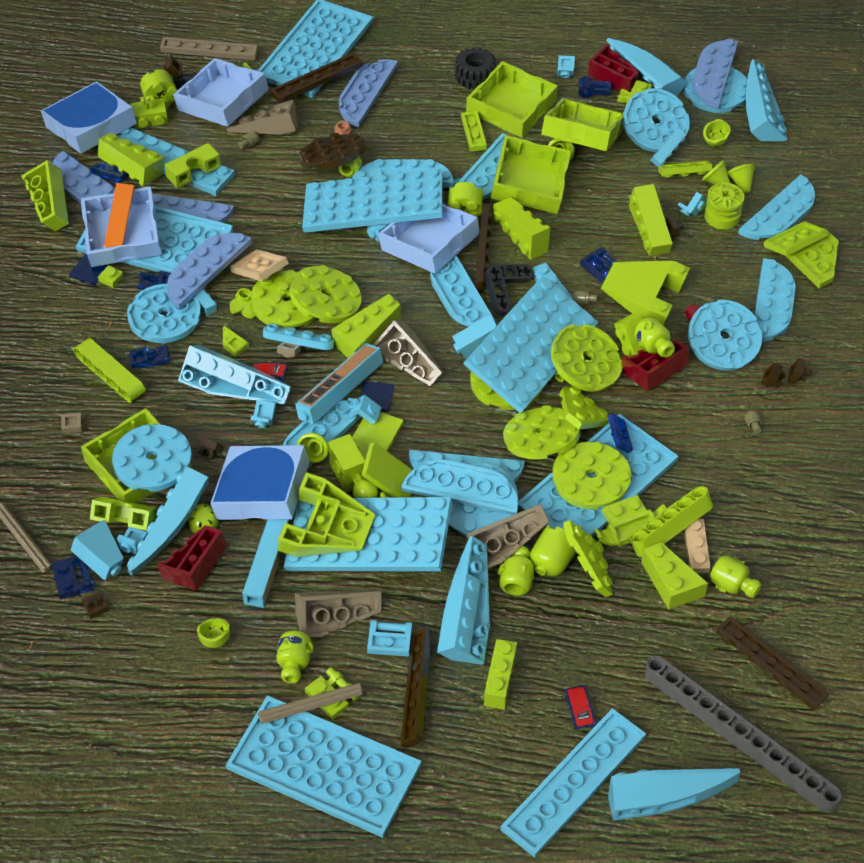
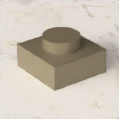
[277,342,301,358]
[61,412,82,434]

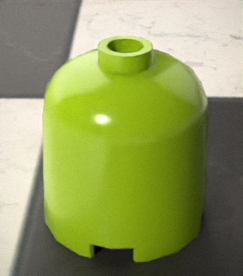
[530,525,577,577]

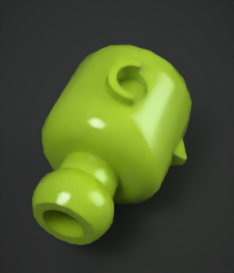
[498,545,535,596]
[710,555,762,598]

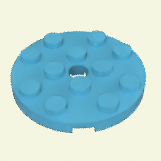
[684,66,747,113]
[623,88,689,152]
[127,284,201,344]
[688,300,762,371]
[112,424,192,492]
[449,463,519,536]

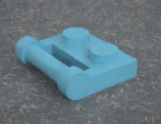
[367,620,412,656]

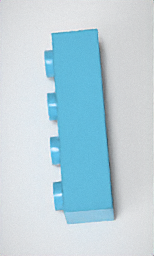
[650,127,686,167]
[195,288,217,316]

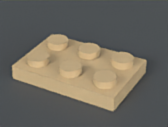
[229,249,289,281]

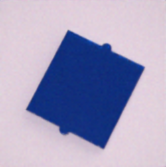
[69,254,111,286]
[360,381,394,412]

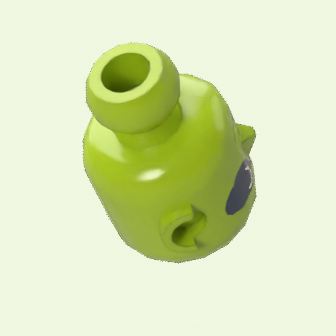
[634,317,675,357]
[276,630,314,684]

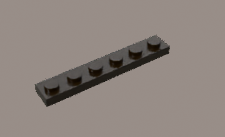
[270,52,363,104]
[475,204,492,294]
[716,616,829,711]
[401,627,432,748]

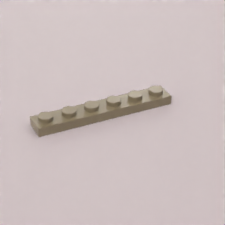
[160,37,258,60]

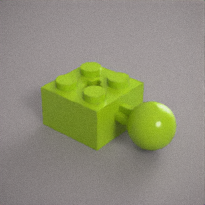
[328,434,378,498]

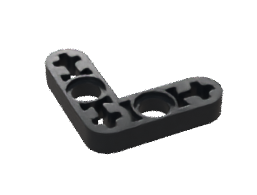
[484,264,534,316]

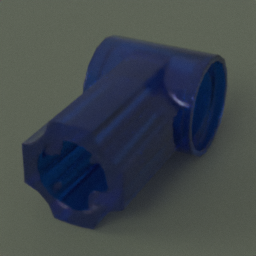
[578,76,611,98]

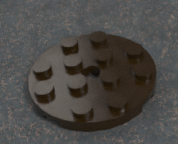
[298,133,366,170]

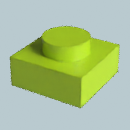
[98,265,124,288]

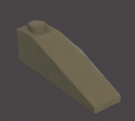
[226,100,298,135]
[373,320,443,386]
[466,504,549,569]
[295,591,381,638]

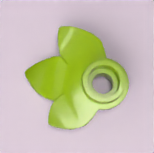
[230,288,256,318]

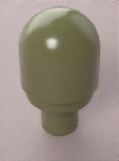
[238,131,259,149]
[572,290,597,305]
[745,410,762,434]

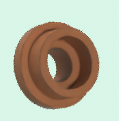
[334,121,351,135]

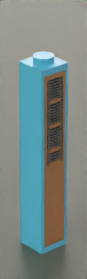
[295,343,383,424]
[243,509,296,608]

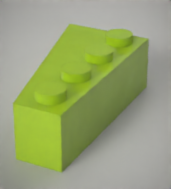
[628,184,672,256]
[492,197,550,260]
[332,294,401,358]

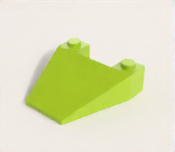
[601,261,690,325]
[277,472,375,557]

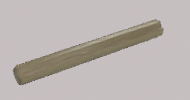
[0,501,52,573]
[258,683,362,724]

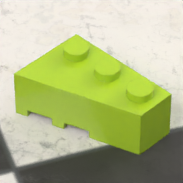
[641,542,708,610]

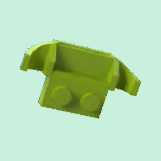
[594,495,667,547]

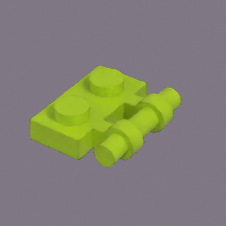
[305,667,360,720]

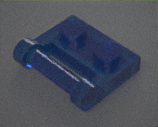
[580,247,617,284]
[51,555,95,599]

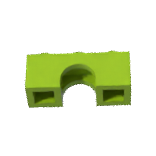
[164,143,221,188]
[90,496,157,531]
[484,639,517,710]

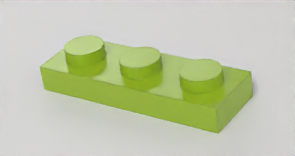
[461,111,487,152]
[658,160,712,178]

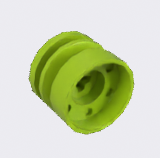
[704,183,744,230]

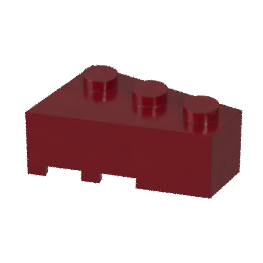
[588,44,639,92]
[622,339,689,391]
[157,525,227,591]

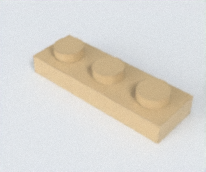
[684,519,711,573]

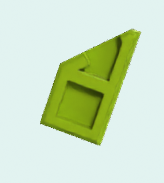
[223,326,249,357]

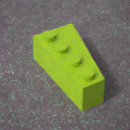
[98,133,165,186]
[21,160,69,231]

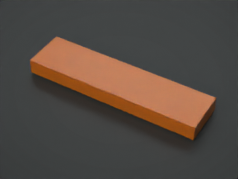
[104,183,135,248]

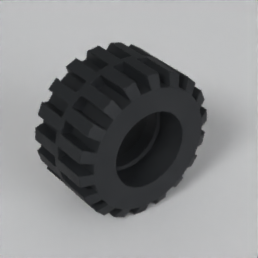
[455,48,496,90]

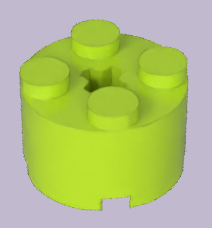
[140,69,177,109]
[447,182,483,219]

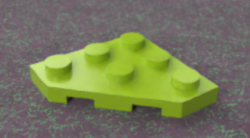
[786,230,838,288]
[559,386,613,430]
[563,520,613,597]

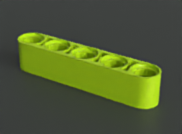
[73,338,146,403]
[630,486,713,557]

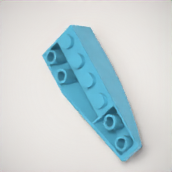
[606,38,688,97]
[746,59,787,141]
[178,345,291,404]
[127,467,209,576]
[437,536,490,664]
[608,768,740,821]

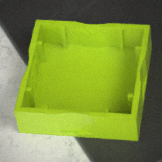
[466,61,558,138]
[541,98,624,151]
[490,135,571,214]
[81,408,192,503]

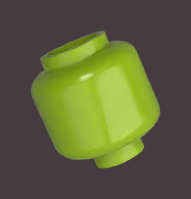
[338,155,362,177]

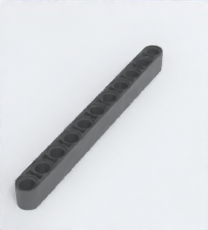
[645,656,842,813]

